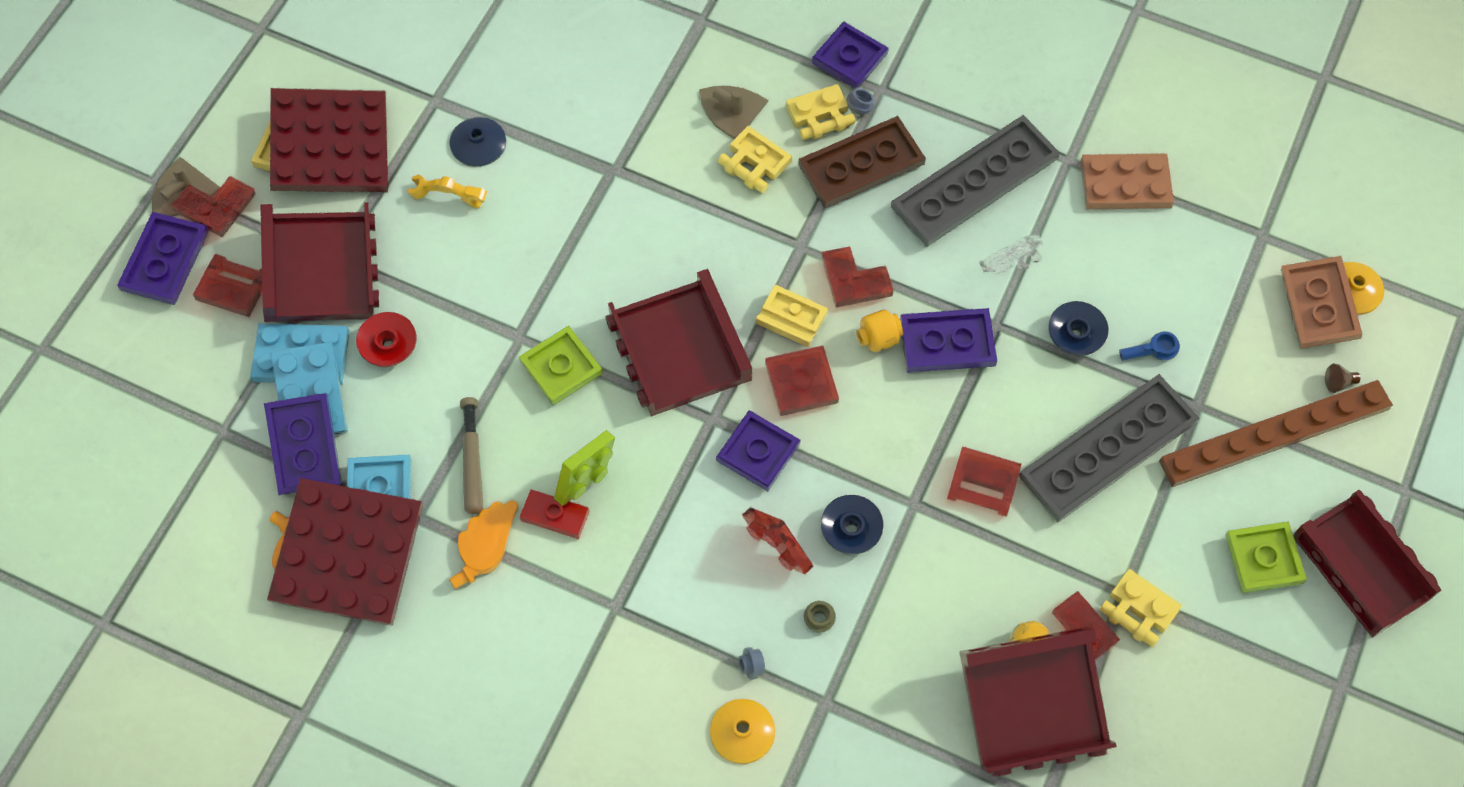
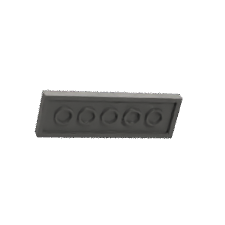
[891,115,1060,247]
[1018,374,1200,523]

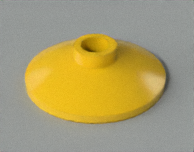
[1344,262,1384,315]
[710,699,775,764]

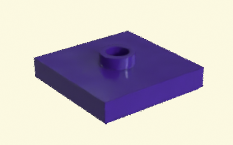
[812,21,889,89]
[716,410,801,492]

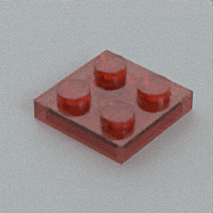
[765,345,839,416]

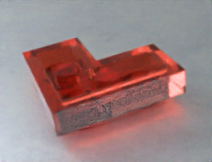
[172,176,256,238]
[821,246,894,308]
[742,507,814,574]
[1052,591,1120,661]

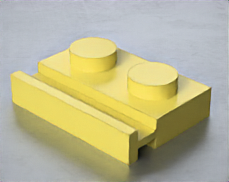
[756,285,828,348]

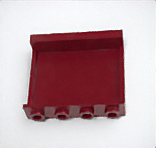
[260,202,379,322]
[605,269,752,417]
[959,627,1117,776]

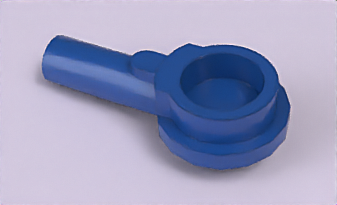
[1119,331,1180,361]

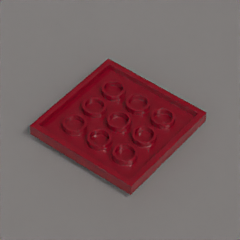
[270,88,388,192]
[267,478,424,626]

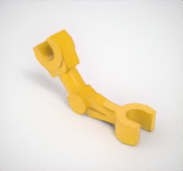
[407,175,487,209]

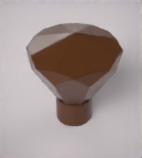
[1325,363,1361,393]

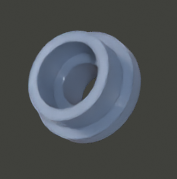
[846,88,874,114]
[739,647,765,680]

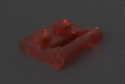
[193,254,262,317]
[947,446,1022,517]

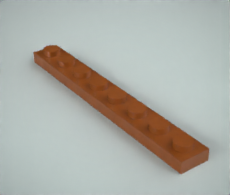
[1159,380,1393,487]

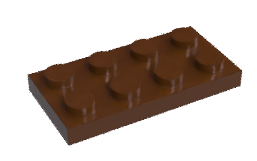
[798,116,926,208]

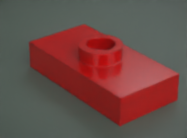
[520,489,590,539]

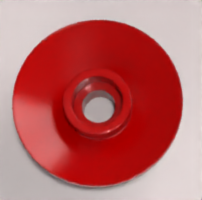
[356,312,417,367]

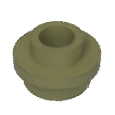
[804,601,836,633]

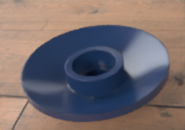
[450,117,506,167]
[1048,301,1109,356]
[821,495,884,555]

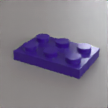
[117,212,209,305]
[900,308,997,373]
[264,393,342,495]

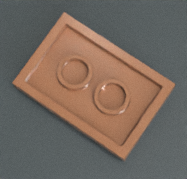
[1080,153,1174,209]
[1281,256,1362,349]

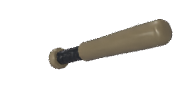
[460,397,483,514]

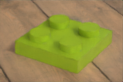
[519,325,603,406]
[554,430,615,506]
[1225,521,1307,593]

